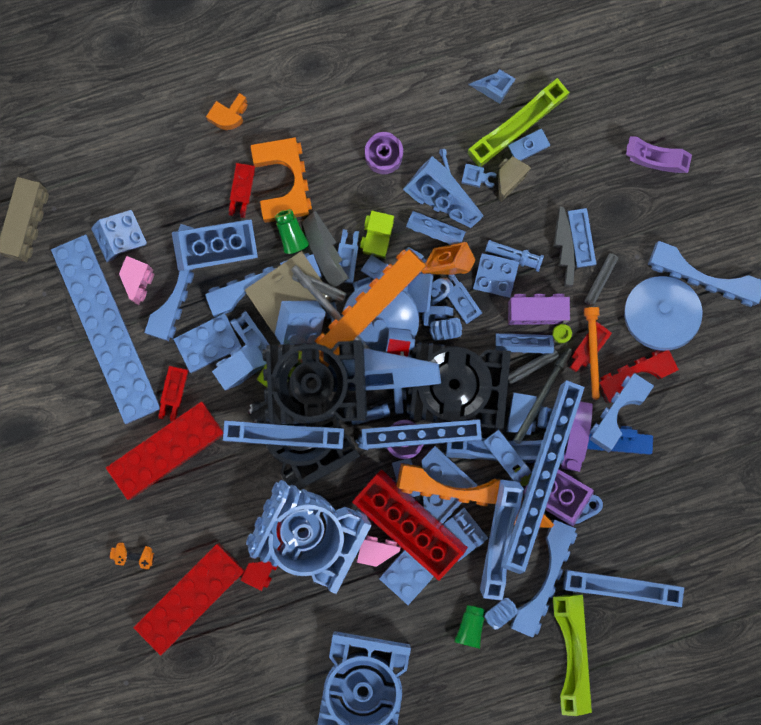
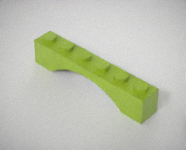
[467,78,570,167]
[553,595,592,716]

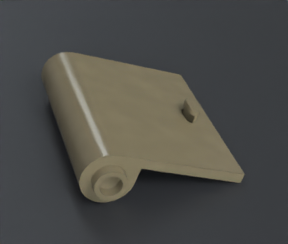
[245,251,333,334]

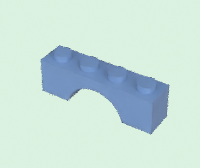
[589,373,654,453]

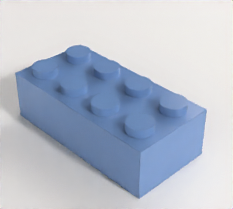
[172,220,258,270]

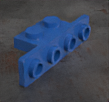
[587,426,653,455]

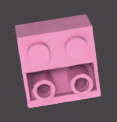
[119,256,154,305]
[357,535,400,566]

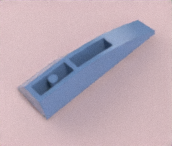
[328,349,441,392]

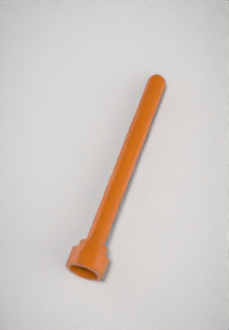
[584,307,600,400]

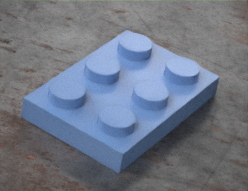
[174,313,242,373]

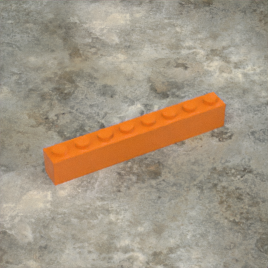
[300,249,427,367]

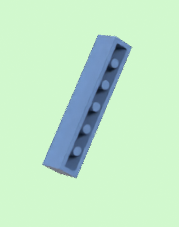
[362,420,482,450]

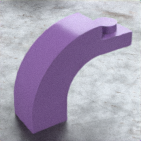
[626,137,692,173]
[561,401,592,472]

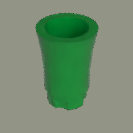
[275,209,309,254]
[454,605,485,649]

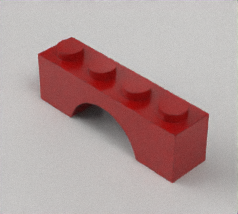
[599,350,679,404]
[240,522,284,591]

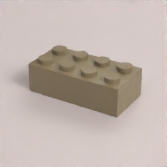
[0,177,49,262]

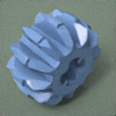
[430,318,462,341]
[484,598,518,629]

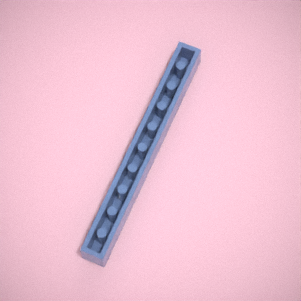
[501,380,585,574]

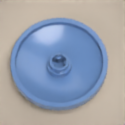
[624,276,702,351]
[342,283,419,352]

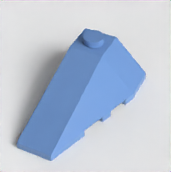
[403,156,484,228]

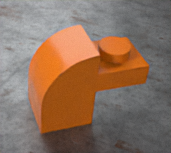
[206,93,248,130]

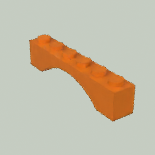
[396,463,501,506]

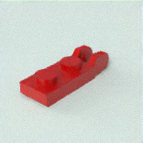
[229,163,256,218]
[158,366,189,422]

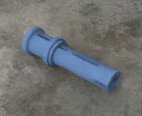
[485,240,544,272]

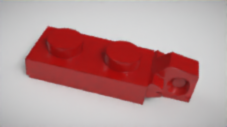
[569,322,612,372]

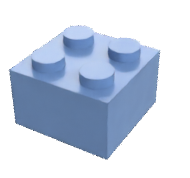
[275,301,326,345]
[212,344,266,390]
[379,550,434,605]

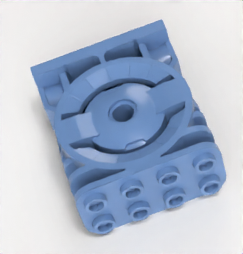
[246,480,371,594]
[317,631,411,725]

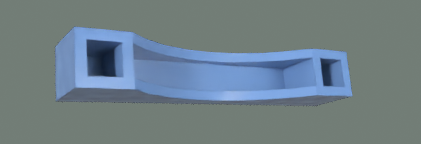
[144,224,194,341]
[648,241,761,307]
[205,253,322,318]
[223,421,344,449]
[446,438,564,465]
[480,480,524,600]
[510,519,577,637]
[563,570,684,607]

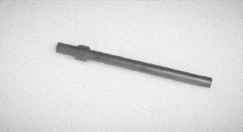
[291,265,370,349]

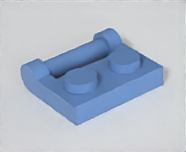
[352,404,390,425]

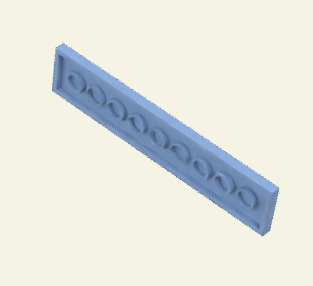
[51,235,160,424]

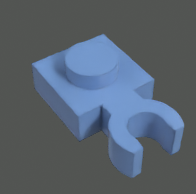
[461,164,497,188]

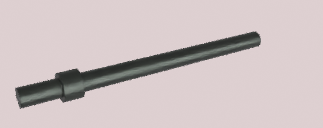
[513,348,573,444]

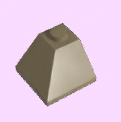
[498,156,531,202]

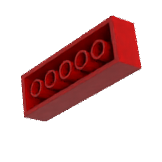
[106,401,224,500]
[352,469,468,581]
[133,543,245,656]

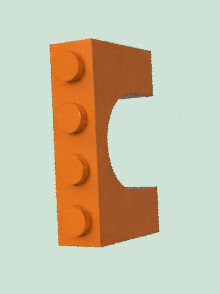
[251,137,312,223]

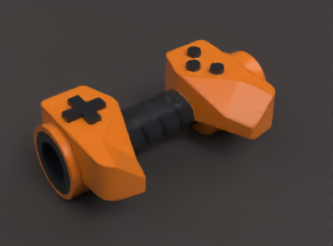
[110,543,155,569]

